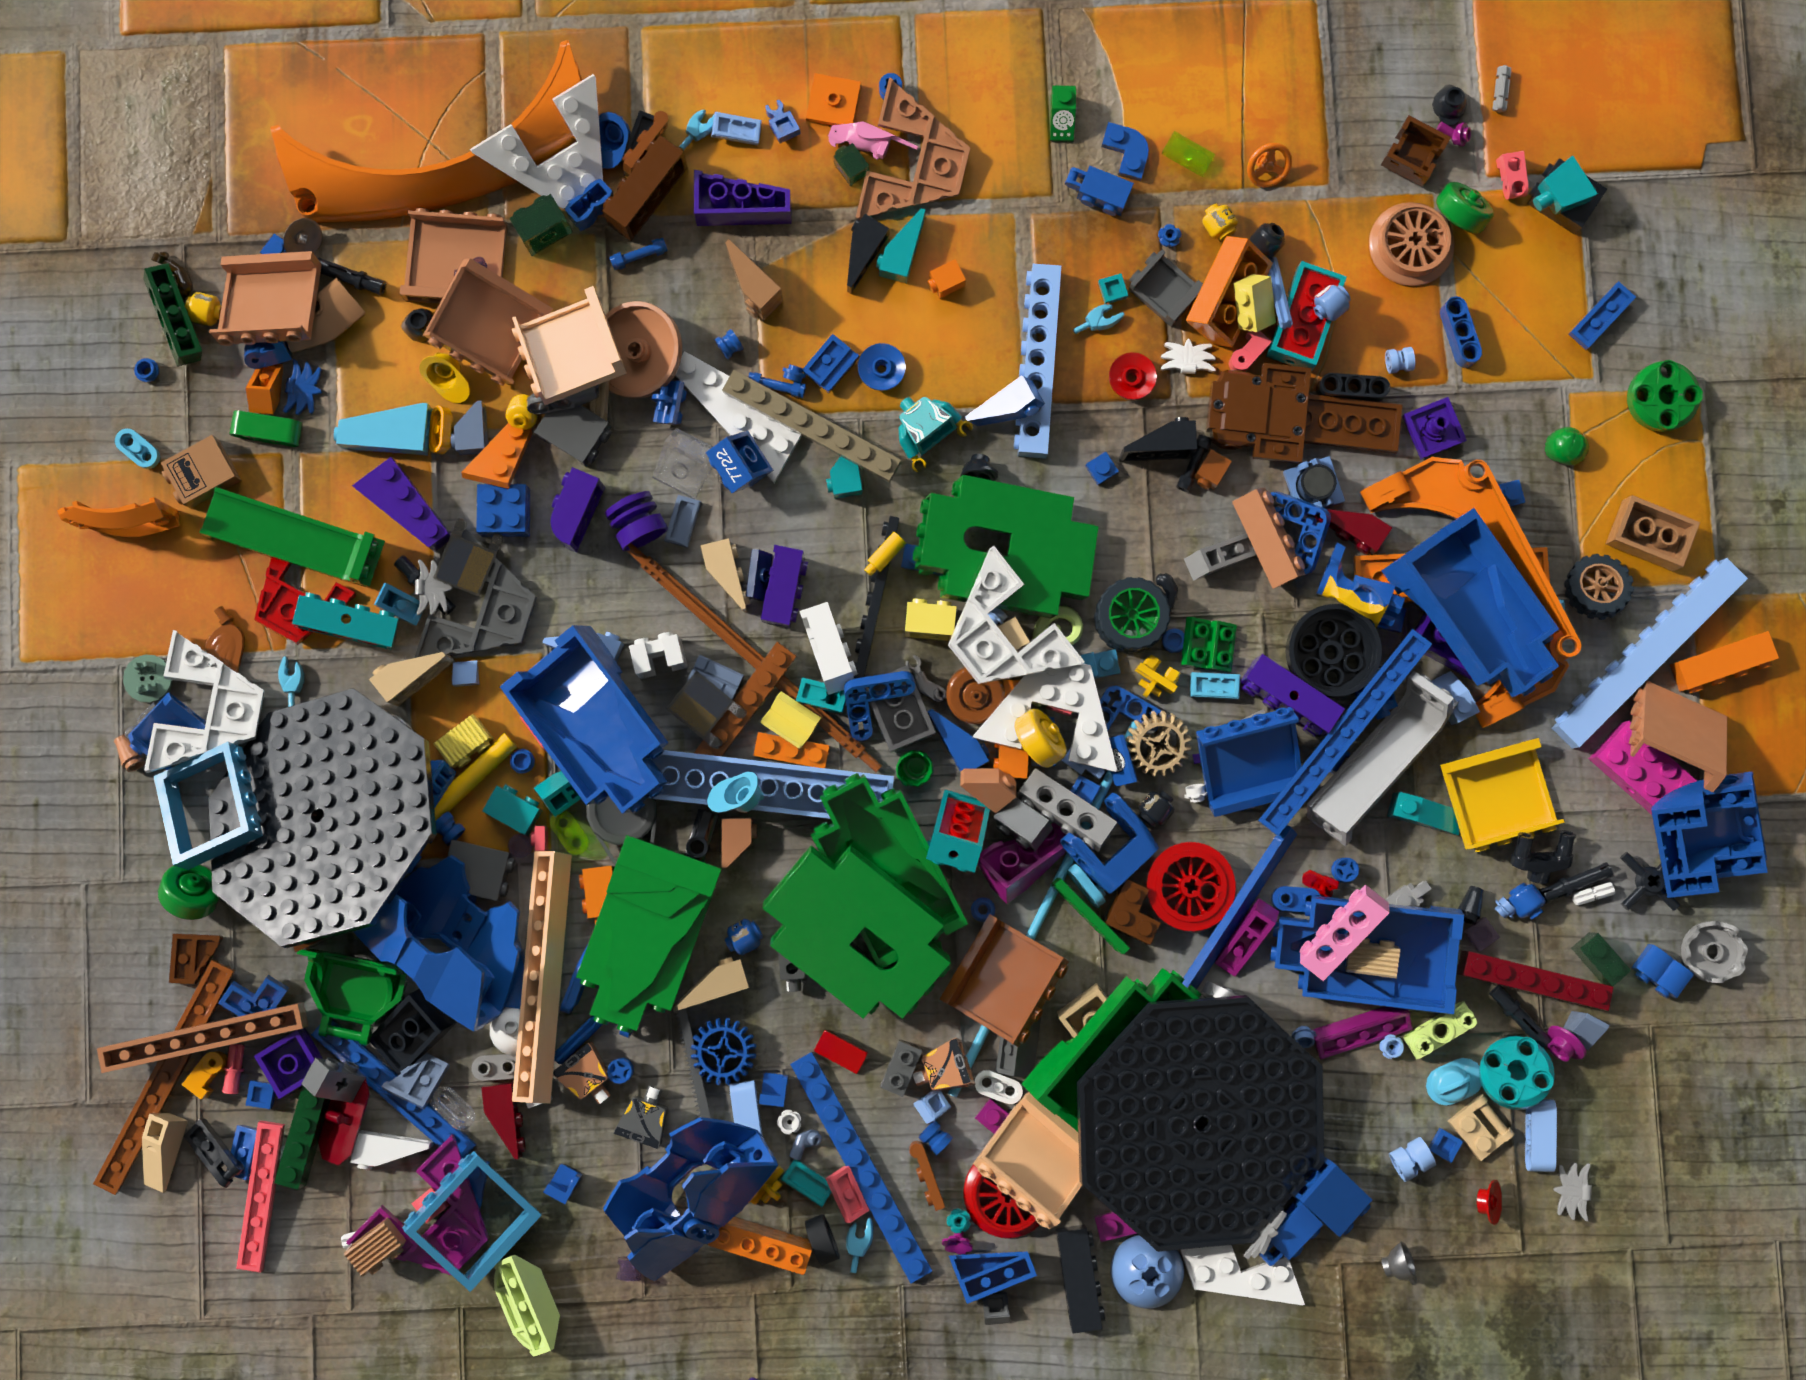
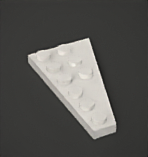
[675,351,802,484]

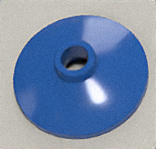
[858,343,906,391]

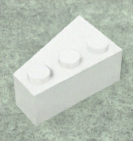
[800,602,858,695]

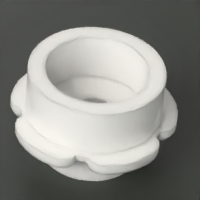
[1184,784,1207,803]
[777,1109,801,1134]

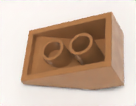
[725,239,783,322]

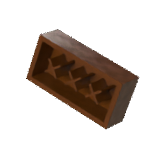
[602,135,688,241]

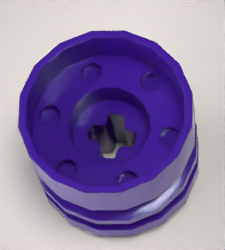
[604,491,668,551]

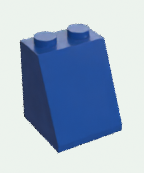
[1295,1157,1372,1237]

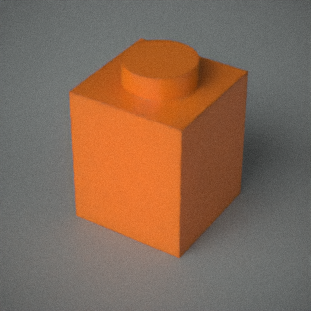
[927,259,966,299]

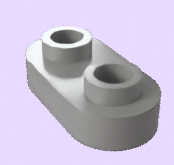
[472,1054,516,1081]

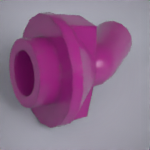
[1437,122,1471,147]

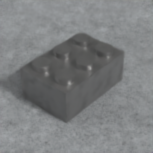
[865,665,936,753]

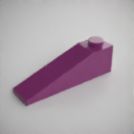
[977,823,1067,904]

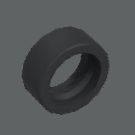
[805,1214,840,1266]

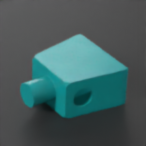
[1533,156,1598,215]

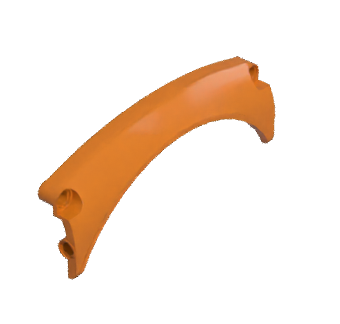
[270,40,582,222]

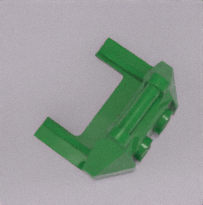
[297,949,407,1046]

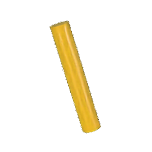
[434,733,518,821]

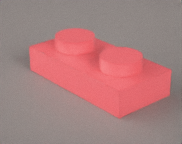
[825,1166,869,1223]

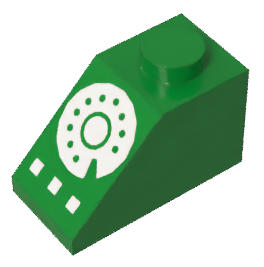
[1050,85,1076,142]

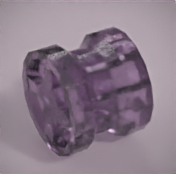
[616,1256,642,1281]

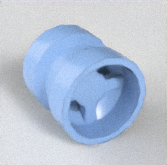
[1385,347,1415,374]

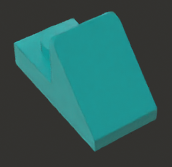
[796,678,846,713]

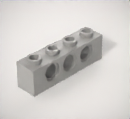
[1017,768,1117,852]

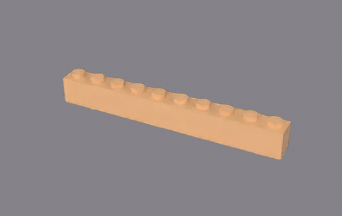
[512,851,572,1104]

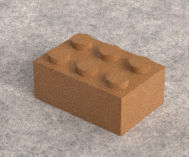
[1606,495,1700,571]

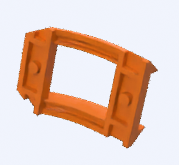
[57,497,179,537]

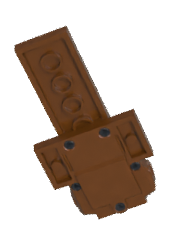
[1206,363,1402,464]

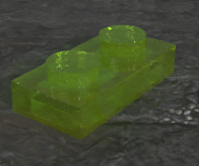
[1162,131,1215,177]

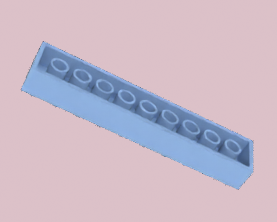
[649,750,894,819]

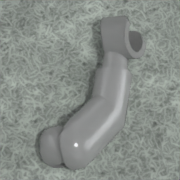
[905,655,946,702]

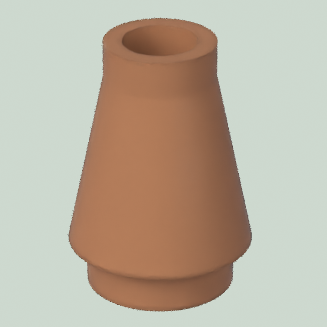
[114,734,146,772]

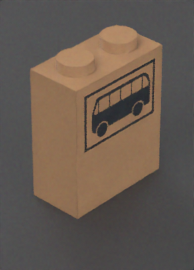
[161,435,242,509]

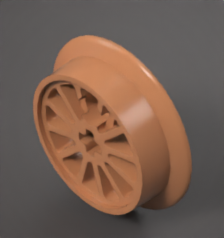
[1369,202,1454,286]

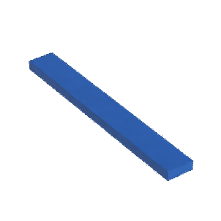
[1182,825,1297,990]
[311,1019,477,1159]

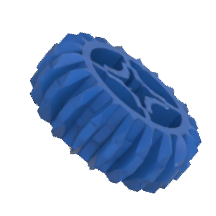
[691,1018,757,1085]

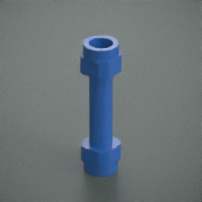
[609,238,668,271]
[748,372,806,398]

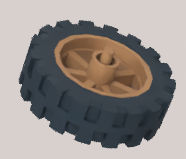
[1564,554,1634,620]

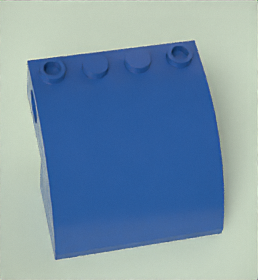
[1651,771,1768,898]

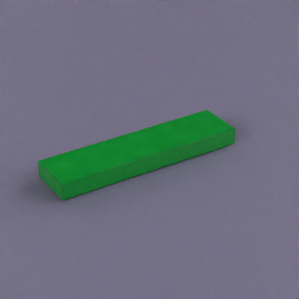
[1051,878,1130,954]

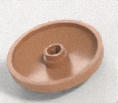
[606,301,682,399]

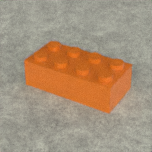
[1186,236,1273,347]

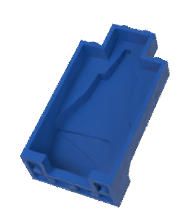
[1381,508,1559,697]
[500,625,669,814]
[1270,895,1464,1014]

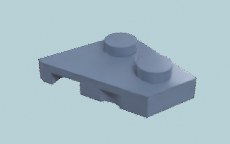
[381,1053,450,1110]

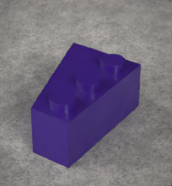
[761,545,808,628]

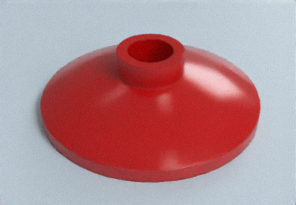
[1109,352,1157,400]

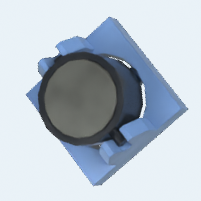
[1283,456,1345,517]

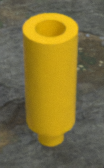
[864,532,906,576]

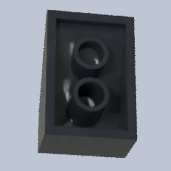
[1119,417,1197,462]
[370,988,457,1075]

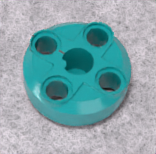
[1479,1036,1554,1110]

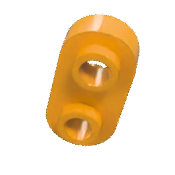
[429,405,453,455]

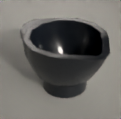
[1432,84,1467,126]
[401,308,434,343]
[960,454,998,481]

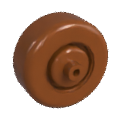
[946,667,1005,724]

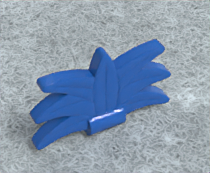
[283,359,322,415]

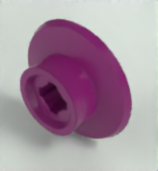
[1548,1026,1587,1062]

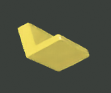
[761,691,821,749]

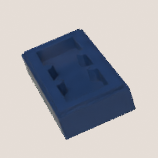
[746,549,773,601]

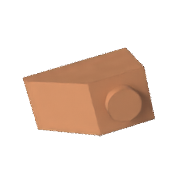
[960,768,1016,814]
[722,819,757,868]

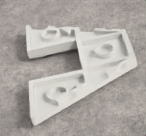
[470,74,603,209]
[948,546,1085,684]
[144,630,264,773]
[973,664,1117,772]
[1180,1245,1305,1305]

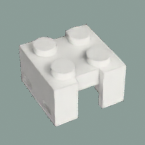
[629,632,688,679]

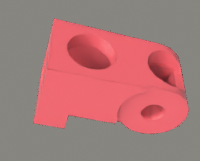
[1496,151,1528,200]
[1229,331,1272,372]

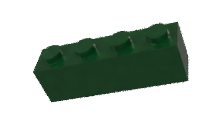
[274,1085,330,1190]

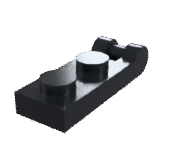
[184,1119,245,1188]

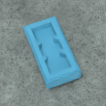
[1190,672,1240,699]

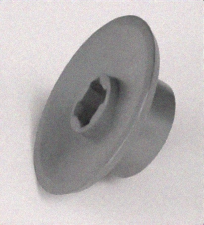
[283,218,322,253]

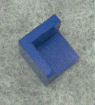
[759,1072,789,1107]
[543,1164,583,1204]

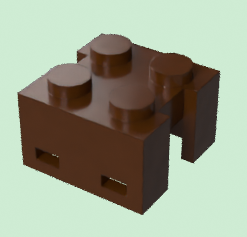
[1381,115,1451,187]

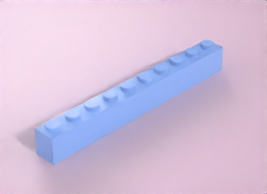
[1552,558,1748,749]

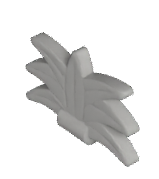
[415,560,452,615]
[1553,1162,1592,1221]
[1244,1211,1287,1259]

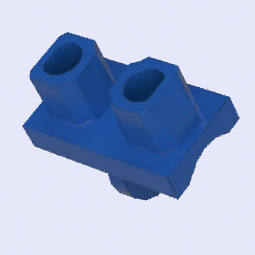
[652,381,687,425]

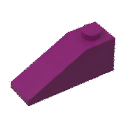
[1215,898,1279,977]

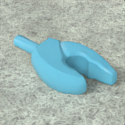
[679,110,714,151]
[1073,304,1125,334]
[278,656,304,707]
[846,1218,873,1273]

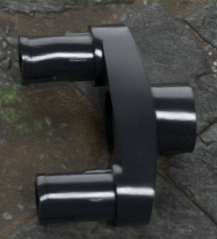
[1510,830,1576,884]

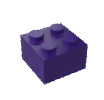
[254,1028,323,1099]

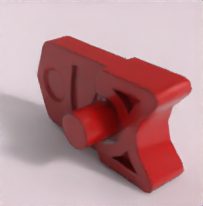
[1302,870,1339,898]

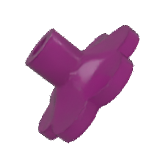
[942,1232,973,1255]

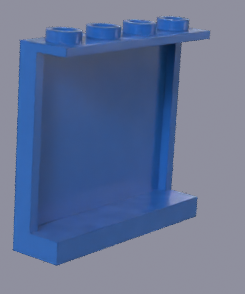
[1196,707,1301,817]

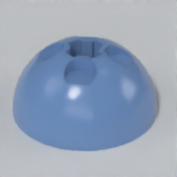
[1110,1234,1184,1309]

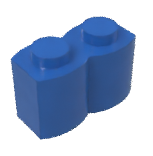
[565,179,614,231]
[1631,944,1694,999]

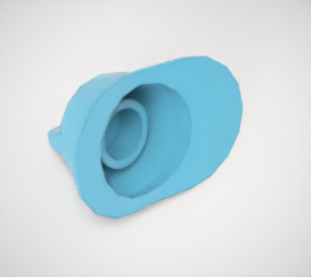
[707,772,764,813]
[1426,1058,1482,1106]

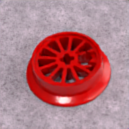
[1147,842,1236,931]
[963,1164,1040,1238]

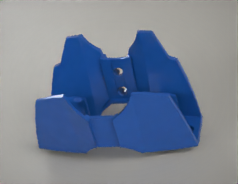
[353,855,521,1032]
[603,1117,778,1281]

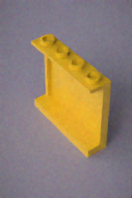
[1440,738,1565,852]

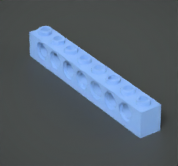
[1014,264,1061,459]

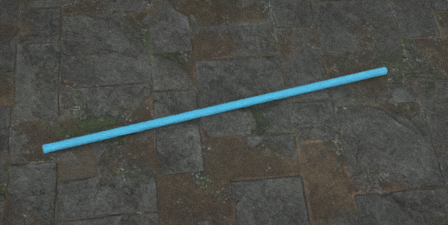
[948,721,1137,1098]

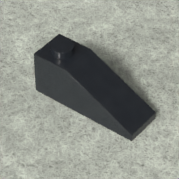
[847,214,889,294]

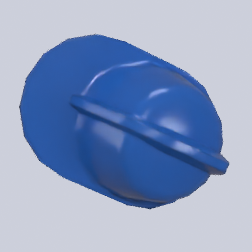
[599,112,630,169]

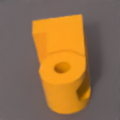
[182,1051,228,1100]

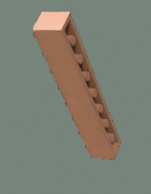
[97,1002,309,1073]

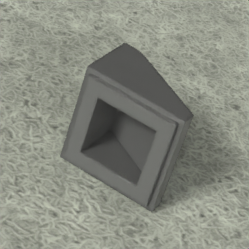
[983,1292,1010,1325]

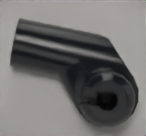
[1156,573,1178,609]

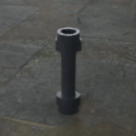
[1176,435,1212,493]

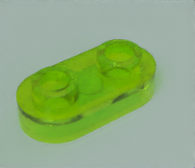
[550,811,590,855]

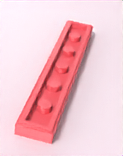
[236,1121,285,1273]

